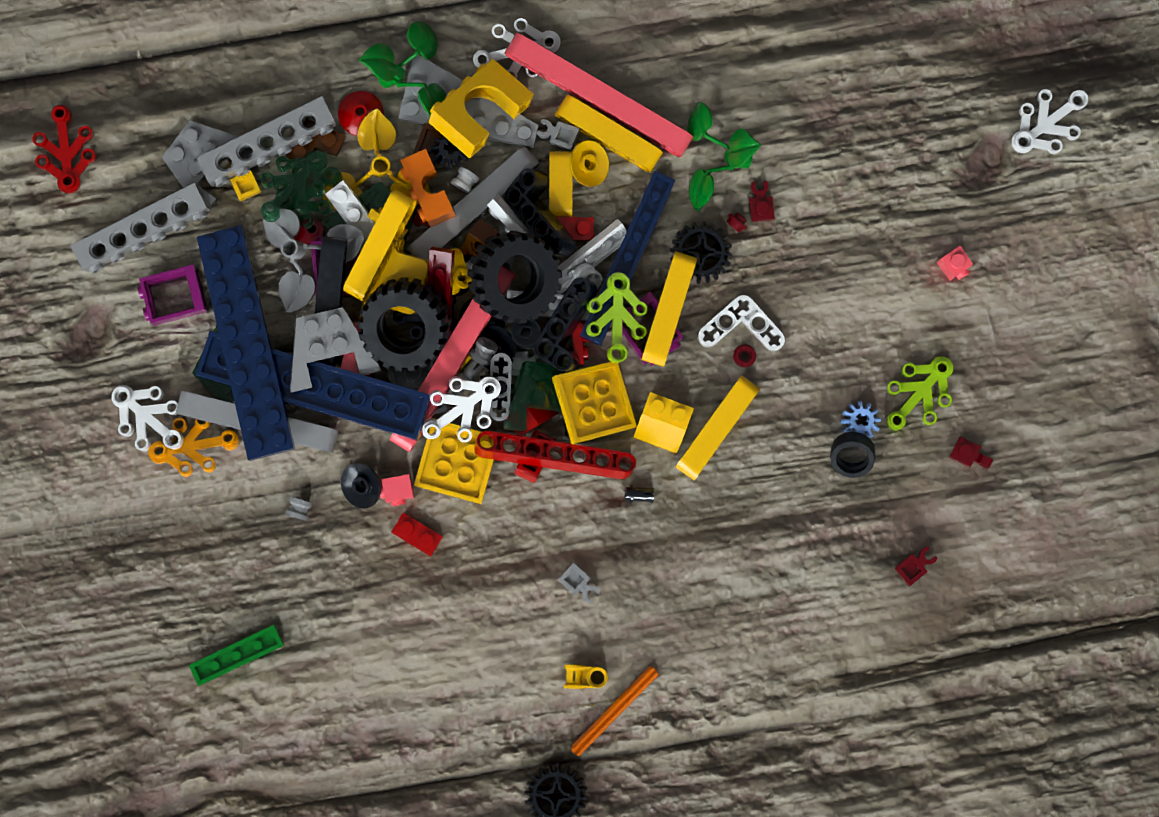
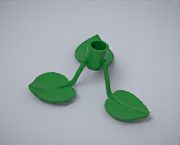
[359,21,446,116]
[687,102,761,212]

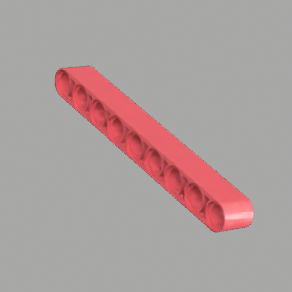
[504,33,693,158]
[390,266,516,452]

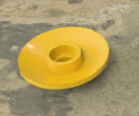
[570,140,609,187]

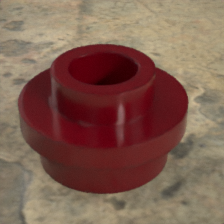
[726,212,748,233]
[733,344,756,368]

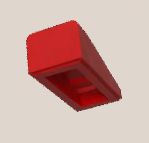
[514,429,556,483]

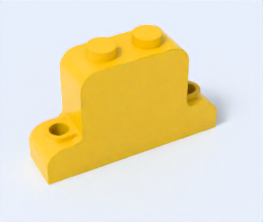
[359,237,429,318]

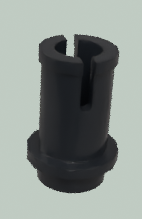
[625,485,654,504]

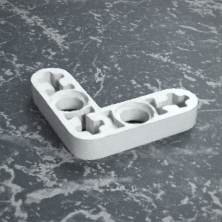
[698,295,785,351]

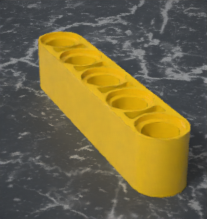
[555,95,663,173]
[343,189,417,302]
[641,251,697,367]
[675,375,761,480]

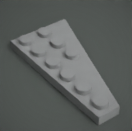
[399,52,539,149]

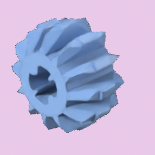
[841,401,881,438]

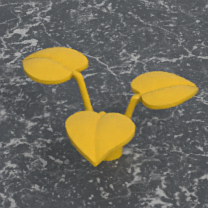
[322,109,430,210]

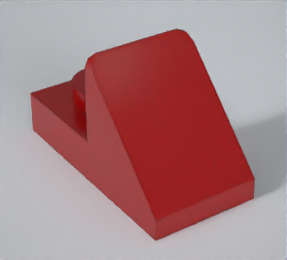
[573,322,593,367]

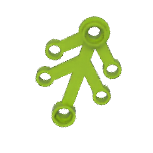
[586,272,647,363]
[886,356,953,431]

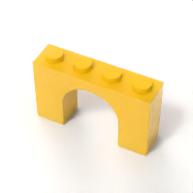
[428,59,534,158]

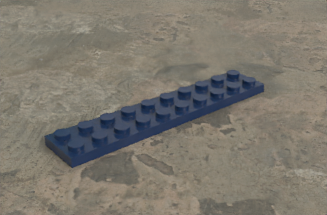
[197,225,295,461]
[195,331,430,441]

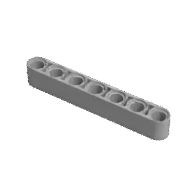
[406,146,540,260]
[175,391,339,453]

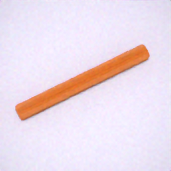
[570,666,659,756]

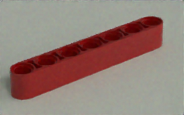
[474,431,636,479]

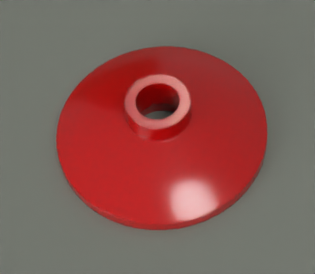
[338,91,384,136]

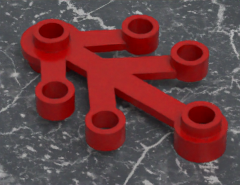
[32,105,96,194]

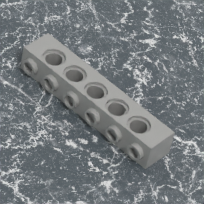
[197,96,337,187]
[70,183,212,274]

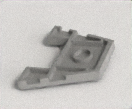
[162,121,253,214]
[290,307,381,392]

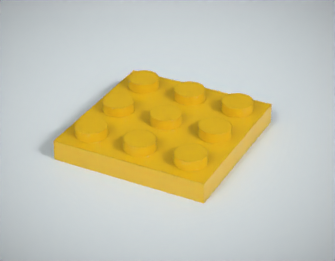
[552,362,637,445]
[414,418,494,505]

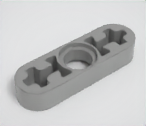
[489,353,512,422]

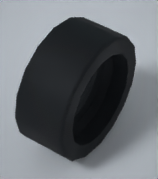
[830,431,875,478]

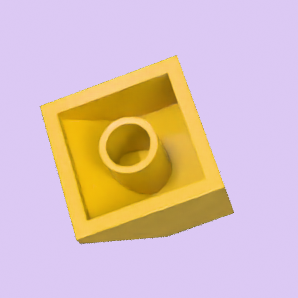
[633,392,694,454]

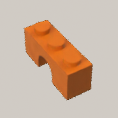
[400,149,456,227]

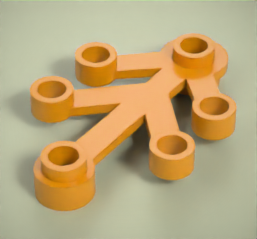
[148,418,240,477]

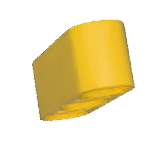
[549,151,573,217]

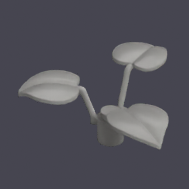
[263,208,365,313]

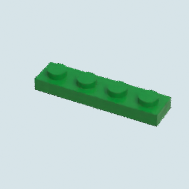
[189,624,285,686]

